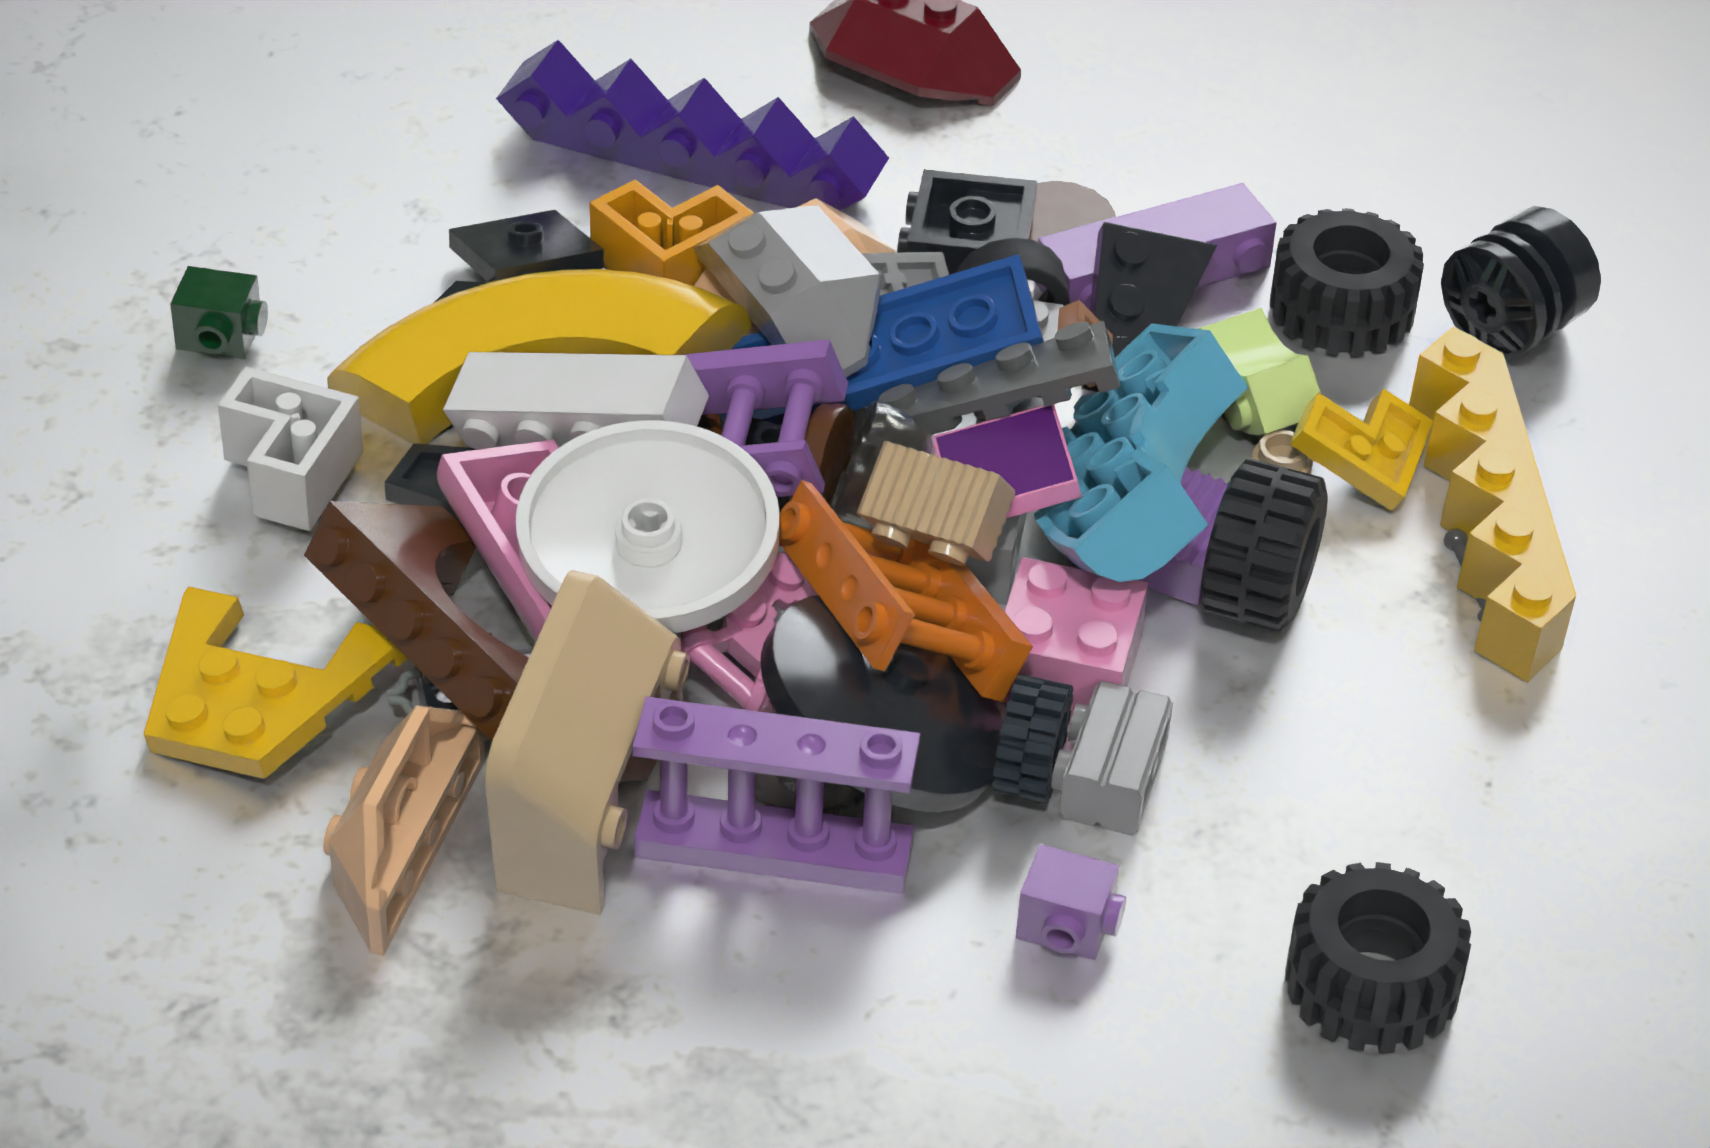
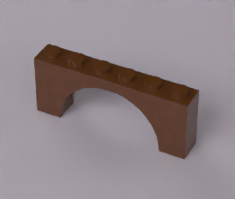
[304,501,658,782]

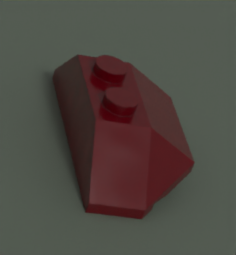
[809,0,1022,106]

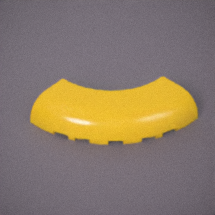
[327,269,752,444]

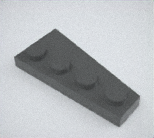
[871,320,1121,447]

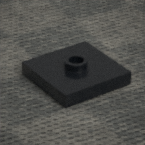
[449,209,604,283]

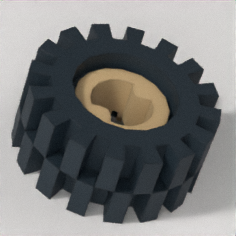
[993,674,1073,803]

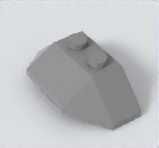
[694,205,882,377]

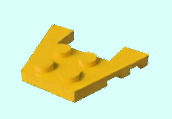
[143,586,408,779]

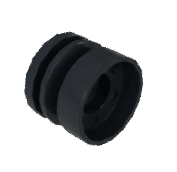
[1440,205,1602,360]

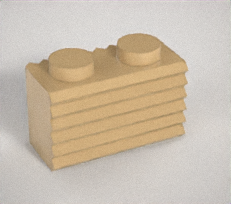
[857,441,1015,566]

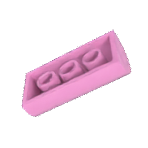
[437,439,559,643]

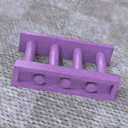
[683,339,848,497]
[633,696,920,895]

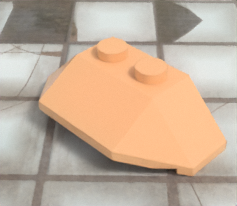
[323,706,485,956]

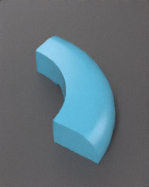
[1034,323,1248,582]

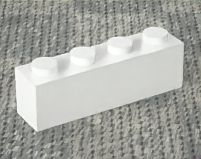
[443,352,709,450]

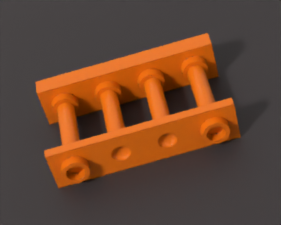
[779,480,1033,702]

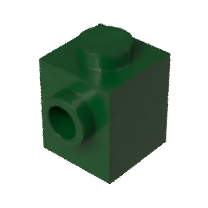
[170,266,268,359]

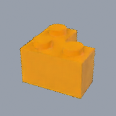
[589,179,754,286]

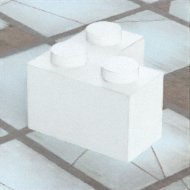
[218,366,363,531]

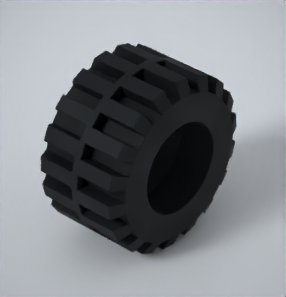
[1270,208,1425,356]
[1201,458,1328,632]
[1285,862,1472,1052]

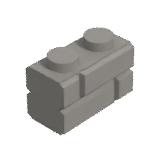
[1051,681,1173,836]

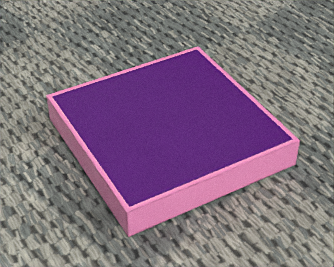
[932,404,1082,518]

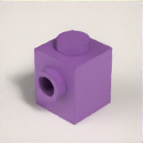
[1016,844,1127,960]

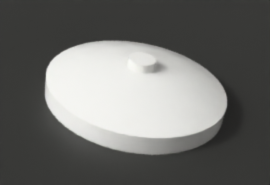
[516,420,779,633]

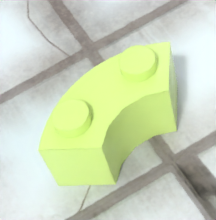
[1198,307,1321,435]

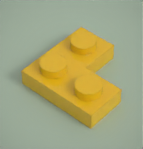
[1290,388,1433,511]

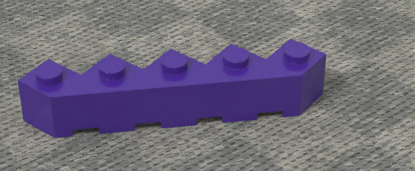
[495,39,890,211]

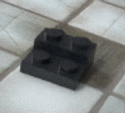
[897,169,1037,275]

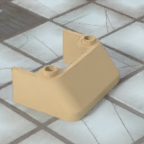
[485,570,690,915]

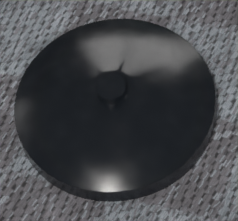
[760,595,1003,812]

